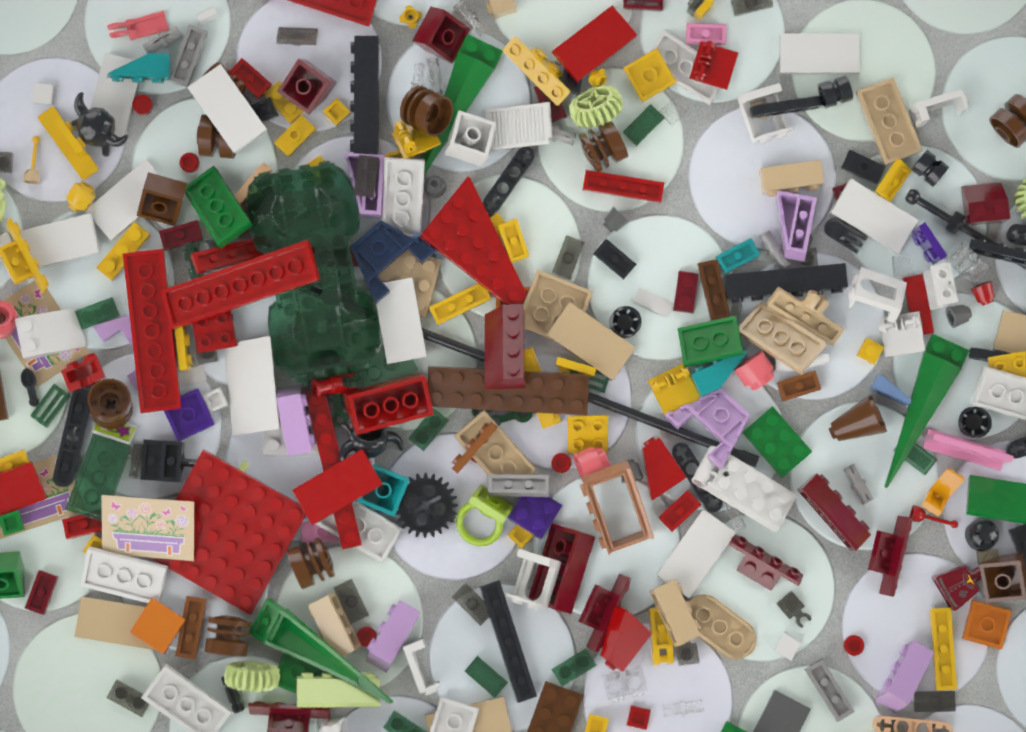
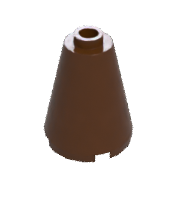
[828,395,888,441]

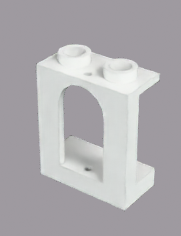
[737,83,795,144]
[909,89,969,129]
[921,262,958,311]
[847,267,907,323]
[505,549,562,610]
[403,638,441,695]

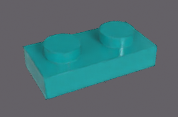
[715,238,760,275]

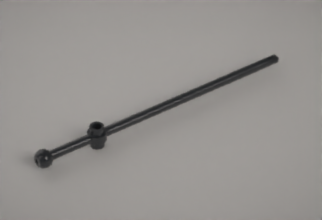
[905,189,1026,270]

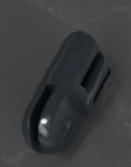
[824,218,868,254]

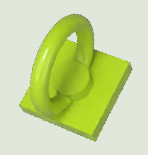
[456,484,514,547]

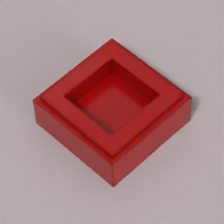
[626,705,651,730]

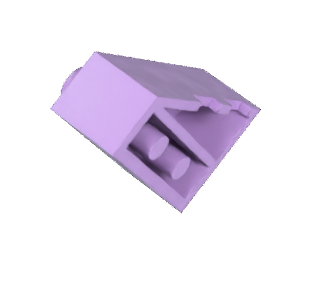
[344,153,385,218]
[776,191,817,262]
[276,384,316,456]
[366,600,421,673]
[875,640,934,713]

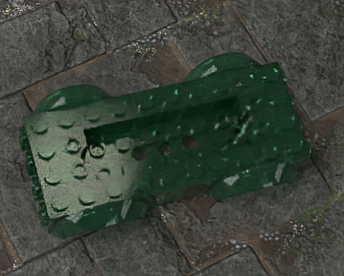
[247,161,382,383]

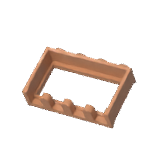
[580,460,654,555]

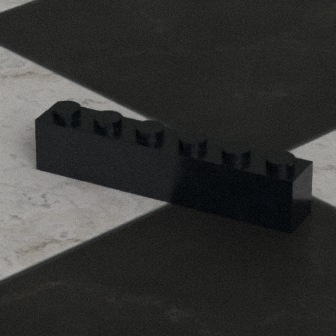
[350,36,379,155]
[724,263,848,303]

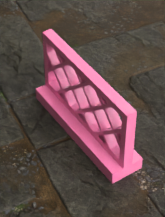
[922,429,1014,471]

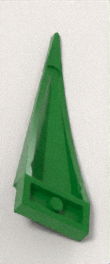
[423,34,503,176]
[884,334,970,489]
[249,598,394,704]

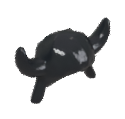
[71,92,128,157]
[339,422,404,462]

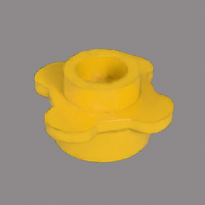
[399,5,423,29]
[588,68,607,88]

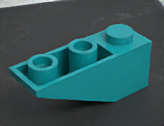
[107,53,169,84]
[690,349,748,397]

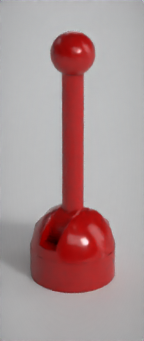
[909,505,958,528]

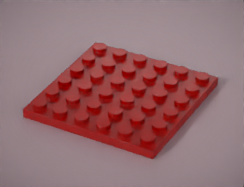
[151,449,306,615]

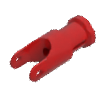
[311,373,359,397]

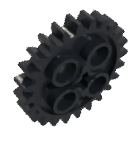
[395,472,458,538]

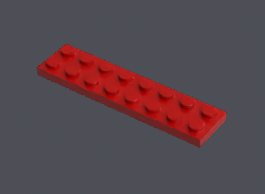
[161,240,320,330]
[123,248,182,414]

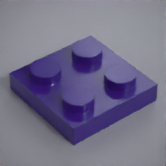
[911,222,948,265]
[164,388,216,442]
[507,497,563,540]

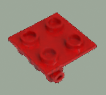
[689,40,739,90]
[192,311,237,353]

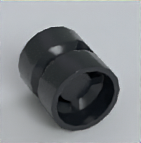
[818,75,853,108]
[911,149,949,187]

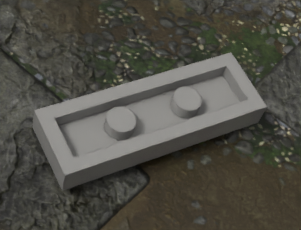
[169,25,208,87]
[488,474,549,497]
[804,659,855,722]

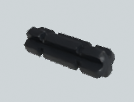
[221,676,244,714]

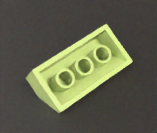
[296,672,380,707]

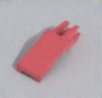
[107,11,169,40]

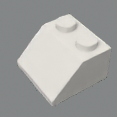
[444,110,496,167]

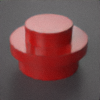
[179,152,200,173]

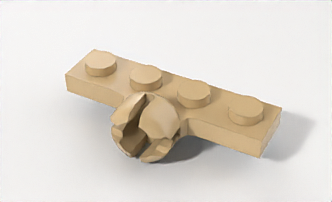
[766,287,844,346]

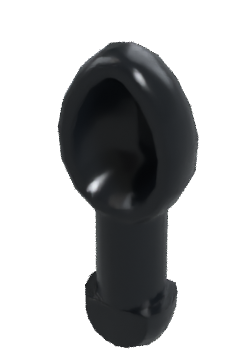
[21,368,39,407]

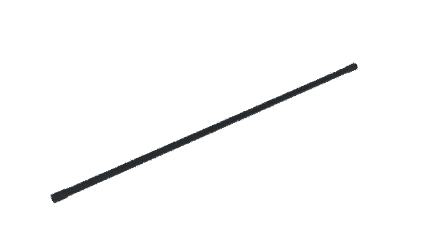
[295,284,759,467]

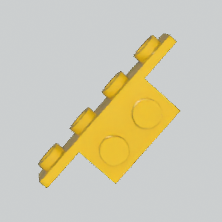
[502,36,571,106]
[38,106,99,181]
[0,218,49,294]

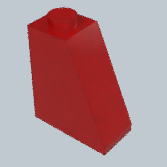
[641,437,686,500]
[600,605,652,672]

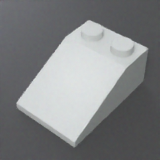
[15,308,87,360]

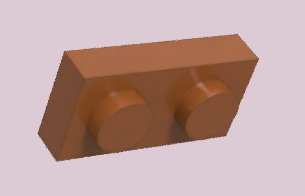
[776,371,821,402]

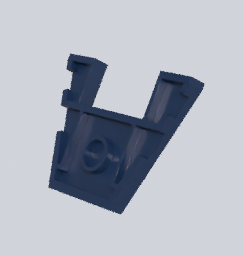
[350,220,435,304]

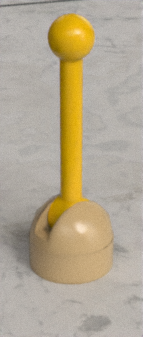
[23,136,40,184]

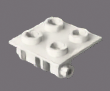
[879,311,926,357]

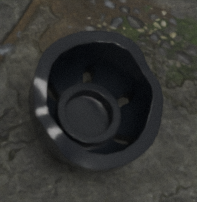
[609,306,642,338]
[958,407,992,438]
[965,519,999,551]

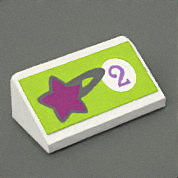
[92,423,139,445]

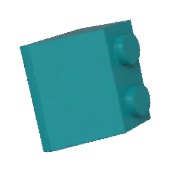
[357,464,410,517]

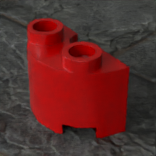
[61,353,106,393]

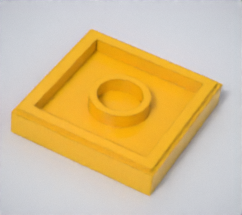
[623,48,677,103]

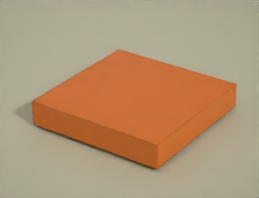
[130,598,187,654]
[961,599,1012,650]

